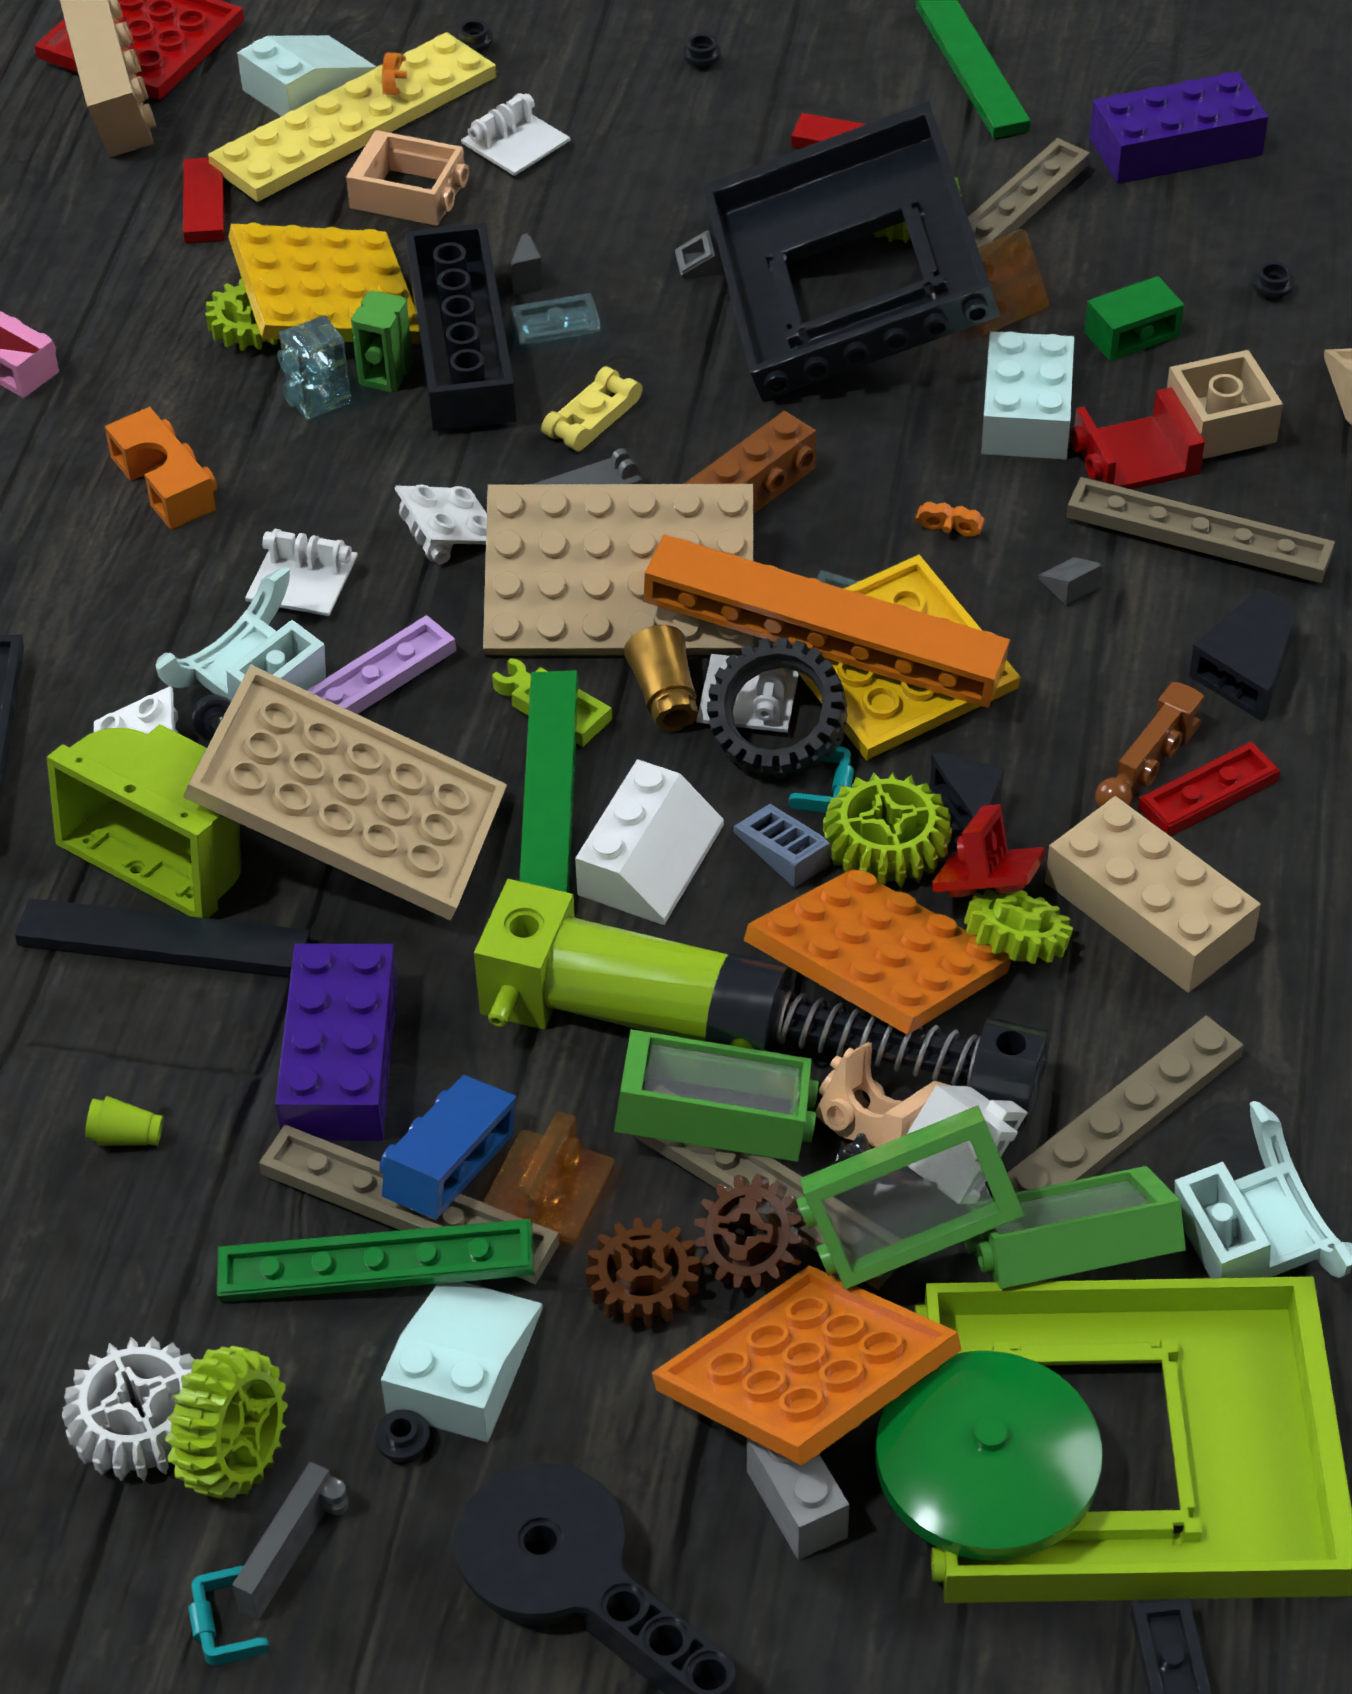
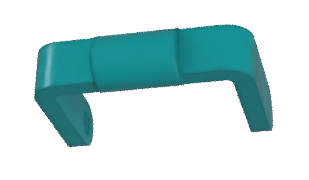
[788,746,854,813]
[188,1565,269,1665]

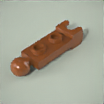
[1095,682,1205,808]

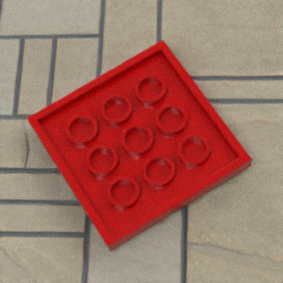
[34,0,245,100]

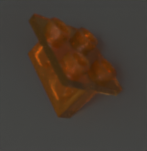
[977,229,1049,334]
[483,1111,615,1244]

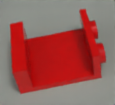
[1070,387,1205,490]

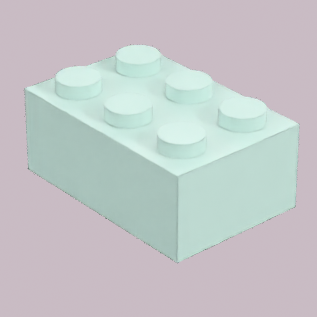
[981,331,1074,459]

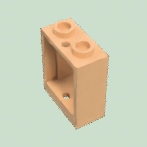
[346,130,469,226]

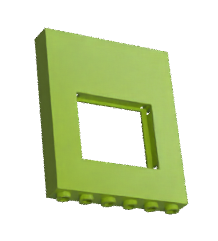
[915,1277,1352,1603]

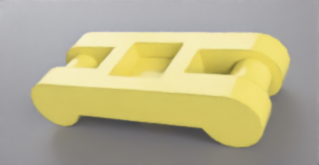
[541,366,642,451]

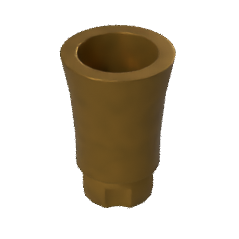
[624,625,698,732]

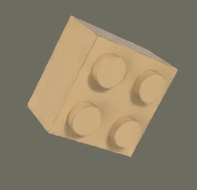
[1167,350,1283,459]

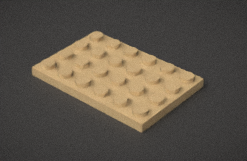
[483,484,753,655]
[183,664,507,920]

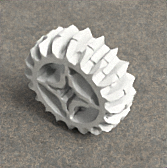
[62,1337,194,1481]

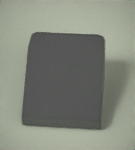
[675,230,725,279]
[511,233,543,295]
[1039,557,1103,605]

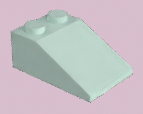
[237,35,377,116]
[381,1282,543,1442]

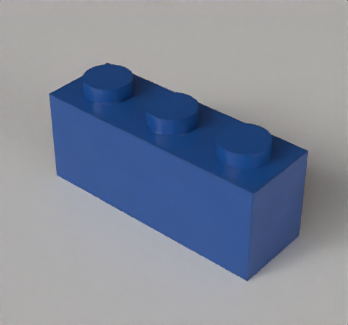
[379,1074,517,1220]

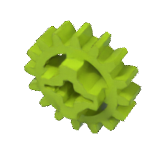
[205,279,277,350]
[964,888,1073,964]

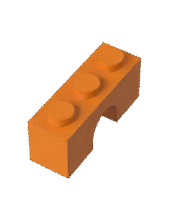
[105,407,217,530]

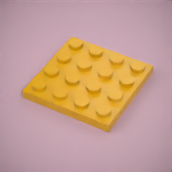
[228,223,420,344]
[796,555,1021,760]

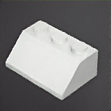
[575,759,724,925]

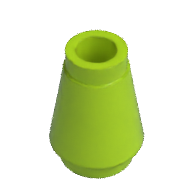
[85,1096,163,1146]

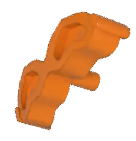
[382,53,407,95]
[915,502,985,537]

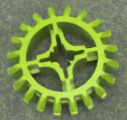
[823,772,952,888]
[165,1346,288,1499]

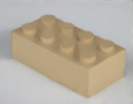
[60,0,156,157]
[1045,796,1261,993]

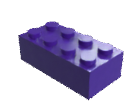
[1089,72,1269,184]
[275,944,398,1141]

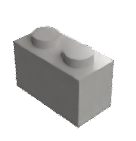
[747,1438,849,1560]

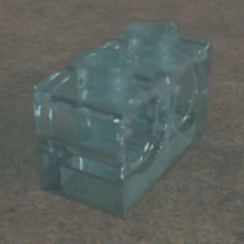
[277,315,351,420]

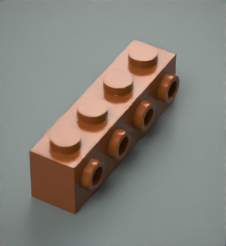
[684,410,816,514]

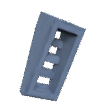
[734,804,831,888]

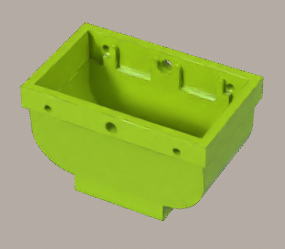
[47,724,242,918]

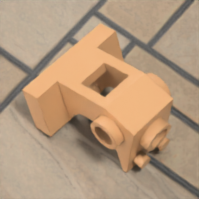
[815,1042,951,1147]

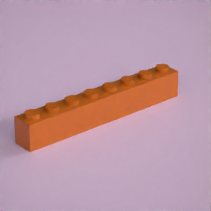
[643,534,1010,708]

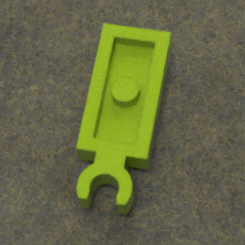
[492,658,612,747]

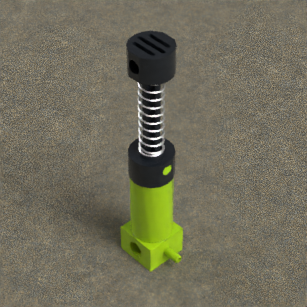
[474,879,1050,1125]

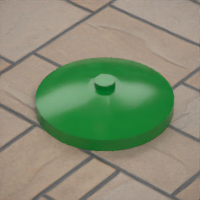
[876,1351,1102,1560]

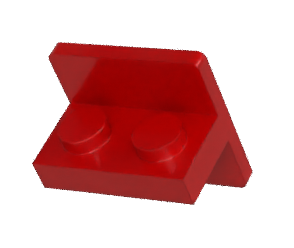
[932,804,1046,897]

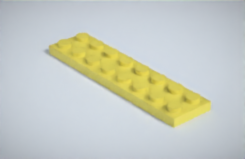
[208,32,496,202]

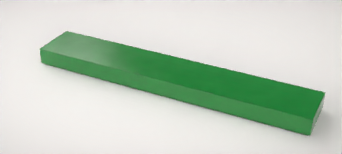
[916,0,1031,139]
[519,670,579,893]
[217,1219,535,1303]

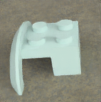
[156,567,326,701]
[1175,1101,1352,1278]

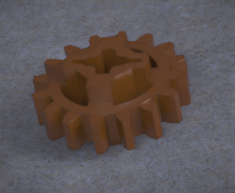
[694,1174,809,1291]
[585,1217,701,1328]

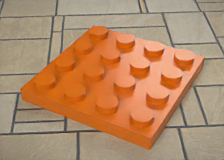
[743,868,1012,1035]
[652,1265,962,1466]

